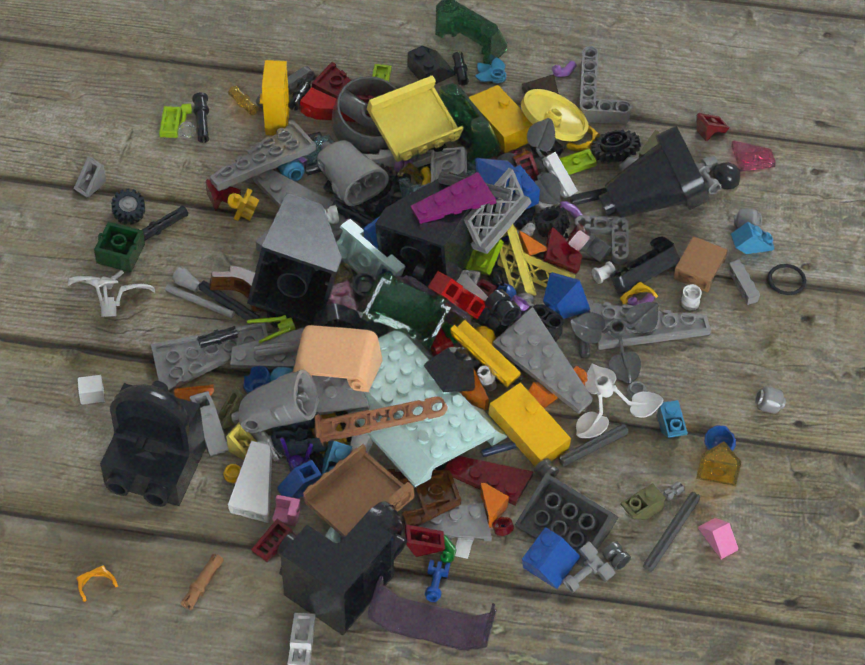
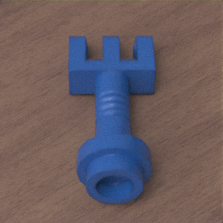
[425,559,451,602]

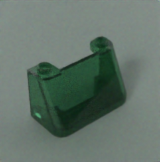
[435,0,508,65]
[439,83,501,164]
[357,272,451,348]

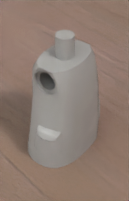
[316,140,389,206]
[231,369,318,433]

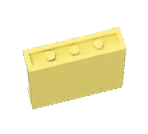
[367,75,463,162]

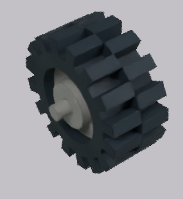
[111,189,145,225]

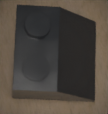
[407,46,455,84]

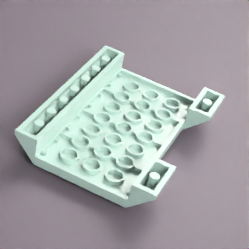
[348,328,507,487]

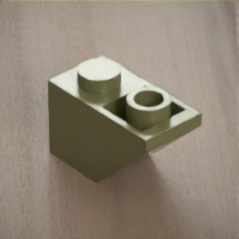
[620,483,665,520]

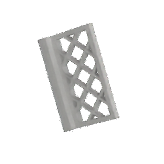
[464,168,532,254]

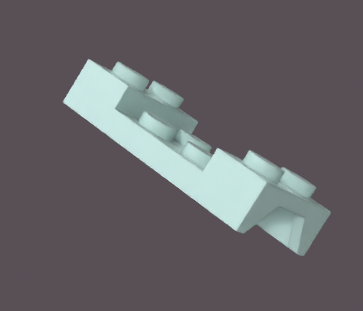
[336,219,406,281]

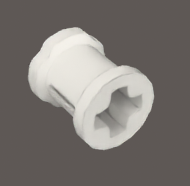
[592,261,616,284]

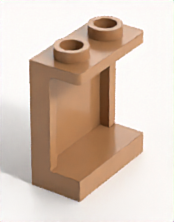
[674,236,728,293]

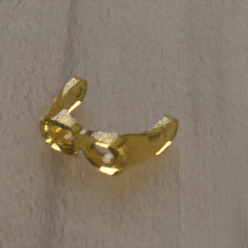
[397,163,424,187]

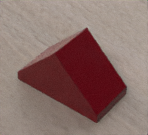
[405,524,445,557]

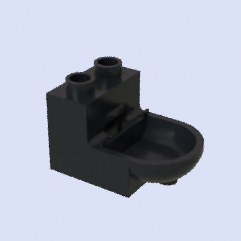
[100,381,206,507]
[277,501,407,635]

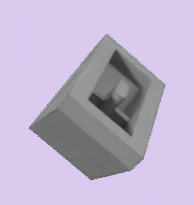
[73,156,106,197]

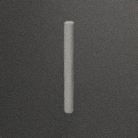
[165,284,235,319]

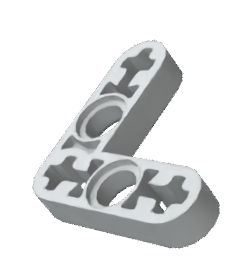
[574,215,629,265]

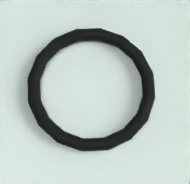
[768,264,807,295]

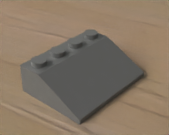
[515,473,619,567]

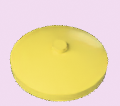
[521,89,588,141]

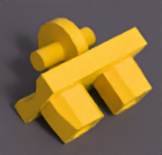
[227,188,259,221]

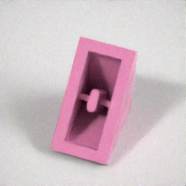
[698,518,738,559]

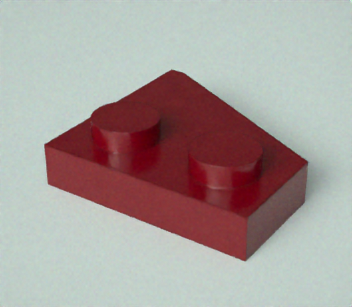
[543,227,582,274]

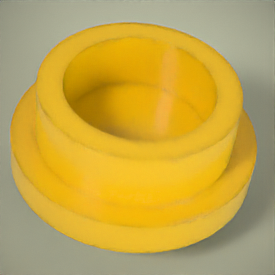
[223,464,241,483]

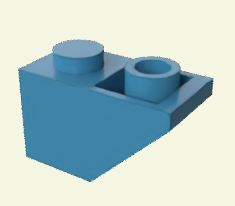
[731,222,775,254]
[657,400,688,438]
[322,440,353,475]

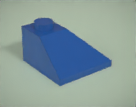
[475,158,522,196]
[543,272,591,319]

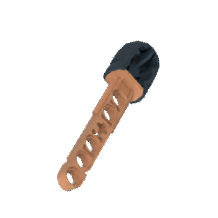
[271,397,447,457]

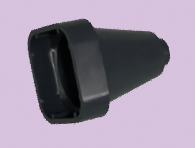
[599,126,710,218]

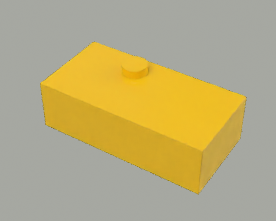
[260,60,290,136]
[468,85,533,153]
[488,382,571,467]

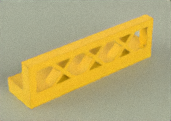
[451,320,521,388]

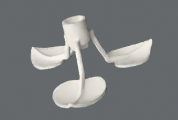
[68,276,155,317]
[576,364,664,438]

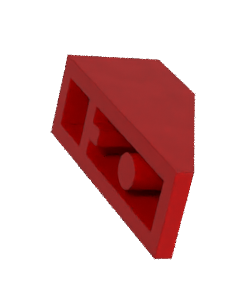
[300,87,355,122]

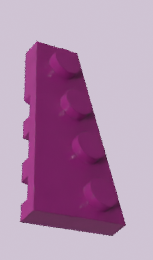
[411,172,497,224]

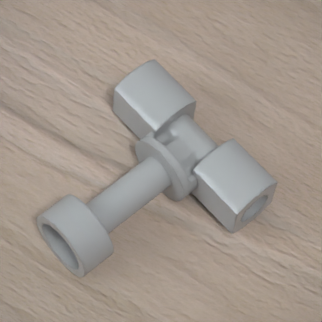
[696,156,721,195]
[562,541,616,593]

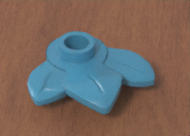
[475,57,507,83]

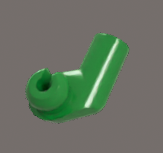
[442,323,458,343]
[440,535,457,564]

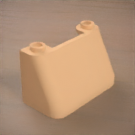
[293,325,383,392]

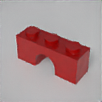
[428,271,485,319]

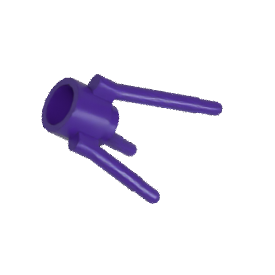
[280,437,313,472]

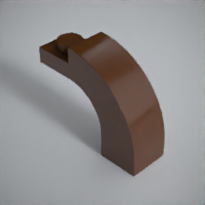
[209,266,266,312]

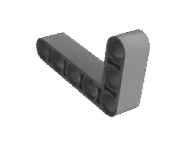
[579,46,631,124]

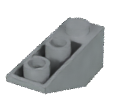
[190,391,229,456]

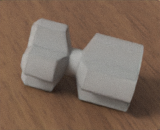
[663,481,685,501]

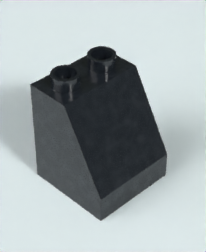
[375,172,486,283]
[247,193,342,325]

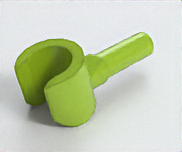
[180,103,192,127]

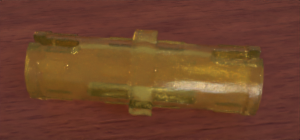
[228,86,258,116]

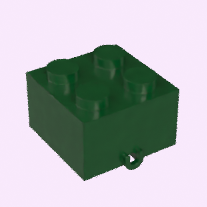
[94,222,145,272]

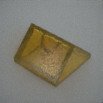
[696,442,741,486]

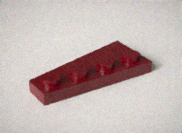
[312,62,375,117]
[444,456,534,506]

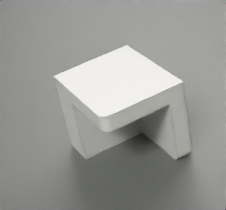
[78,375,105,404]

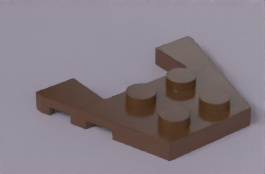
[387,469,461,526]

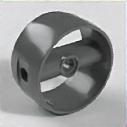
[332,76,397,154]

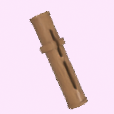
[181,553,224,610]

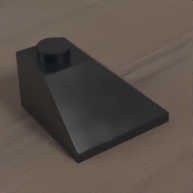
[424,347,475,393]

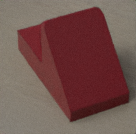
[696,113,730,142]
[206,179,241,211]

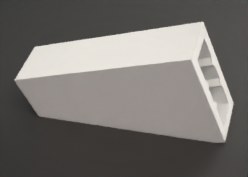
[228,441,272,523]

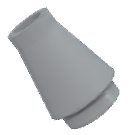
[172,267,201,292]

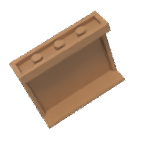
[303,444,415,537]

